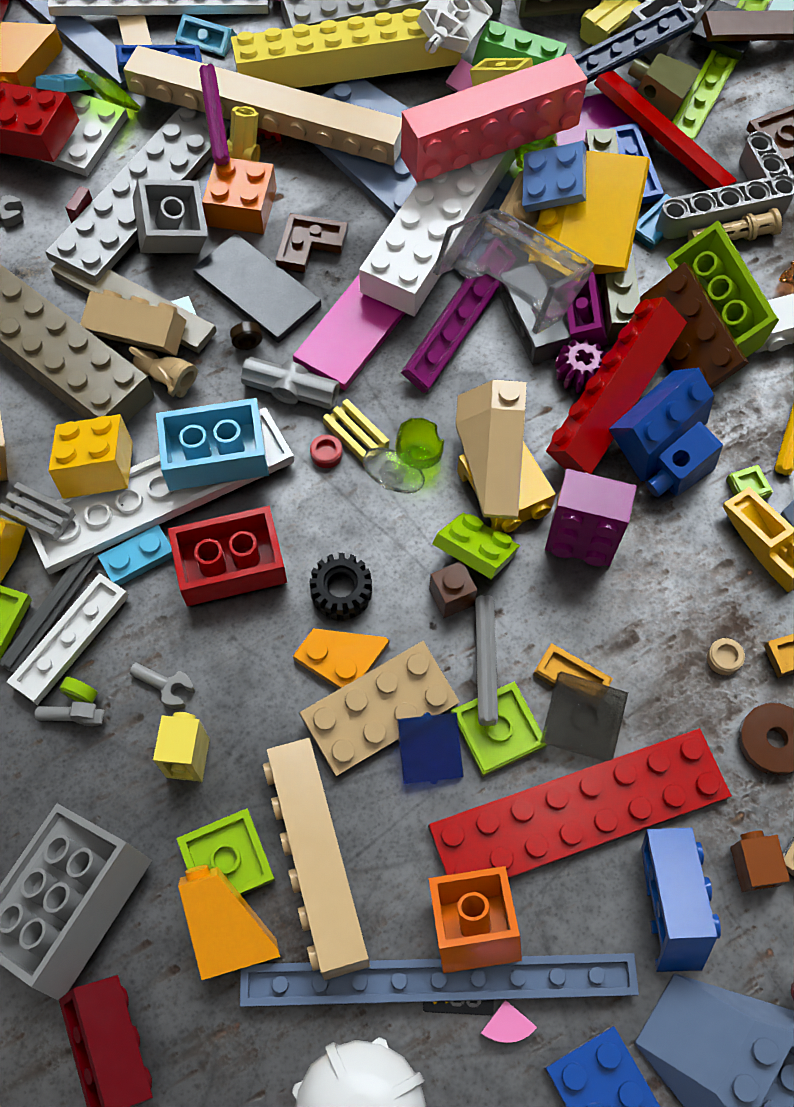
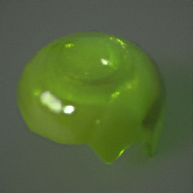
[395,418,445,470]

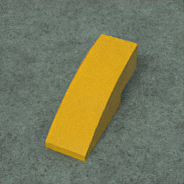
[723,487,794,593]

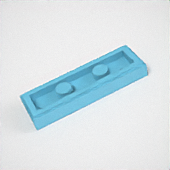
[36,73,97,92]

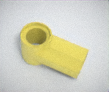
[227,106,260,162]

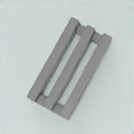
[0,482,76,541]

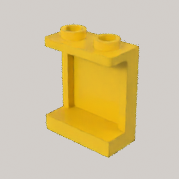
[457,441,556,533]

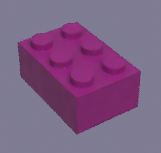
[544,468,637,566]

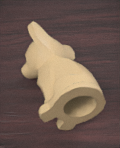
[129,346,198,398]

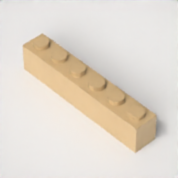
[263,737,370,981]

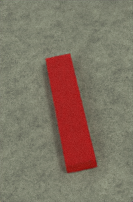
[594,70,737,189]

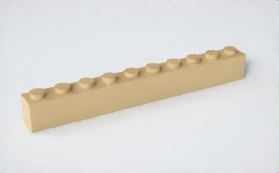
[123,45,402,166]

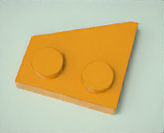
[293,628,389,690]

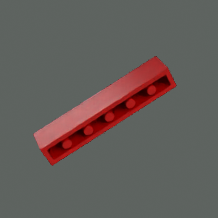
[546,297,687,474]

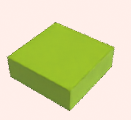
[726,465,773,499]

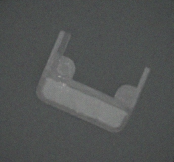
[433,209,594,334]

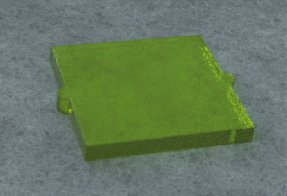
[76,69,141,112]

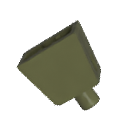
[627,53,700,121]

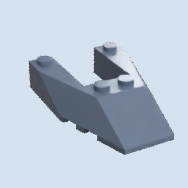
[634,974,794,1107]

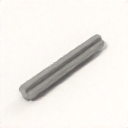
[475,595,498,726]

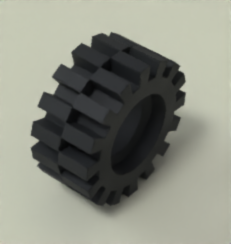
[309,553,372,620]

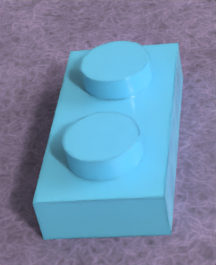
[98,524,173,586]

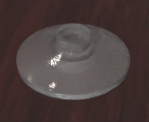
[363,447,425,494]

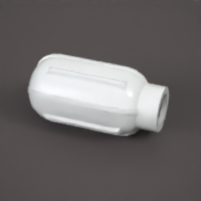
[292,1037,427,1107]

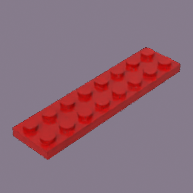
[428,728,732,879]

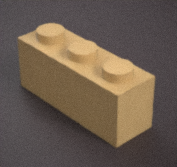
[80,289,187,356]

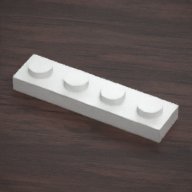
[7,573,129,705]

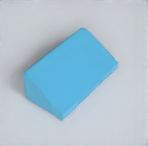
[175,14,237,57]

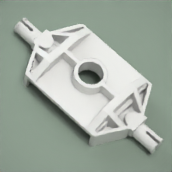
[416,0,493,54]

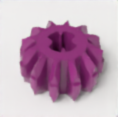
[555,338,607,394]

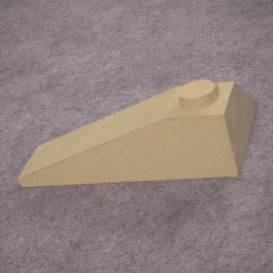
[456,380,526,520]

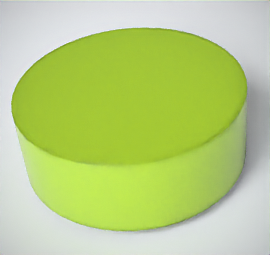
[59,677,98,704]

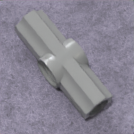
[240,357,340,410]

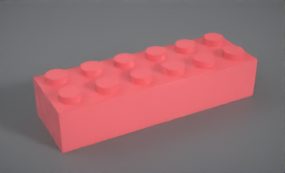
[401,54,588,183]

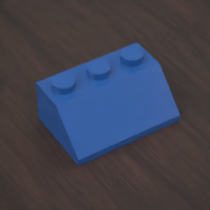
[609,368,714,481]

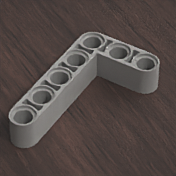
[655,131,794,239]

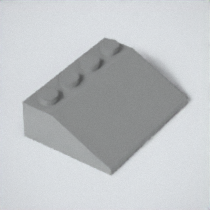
[0,803,152,1001]

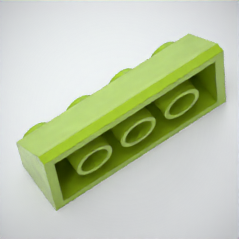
[666,220,779,357]

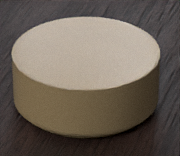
[707,638,745,675]

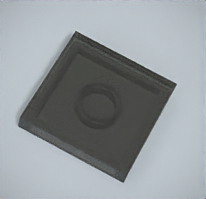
[540,671,629,762]

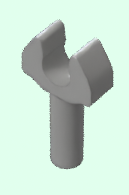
[0,195,23,227]
[129,662,195,709]
[35,702,104,726]

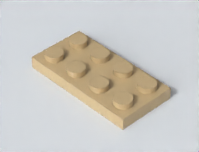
[299,641,459,776]

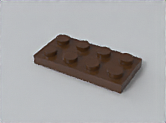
[640,262,749,390]

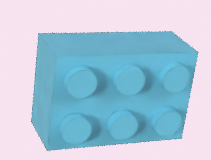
[156,398,269,491]

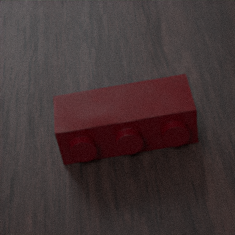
[59,975,153,1107]

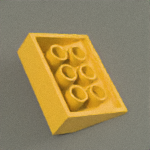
[528,151,650,280]

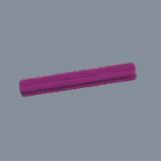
[199,64,230,166]

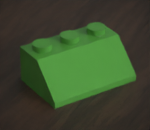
[472,20,567,66]

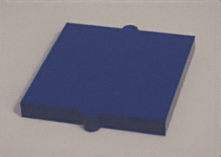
[397,712,464,784]

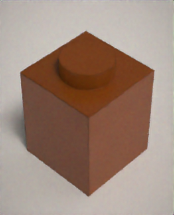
[730,831,790,892]

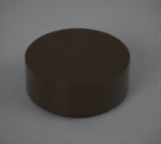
[230,322,263,350]

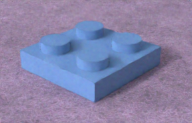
[522,141,586,213]

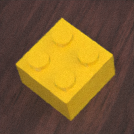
[48,414,133,499]

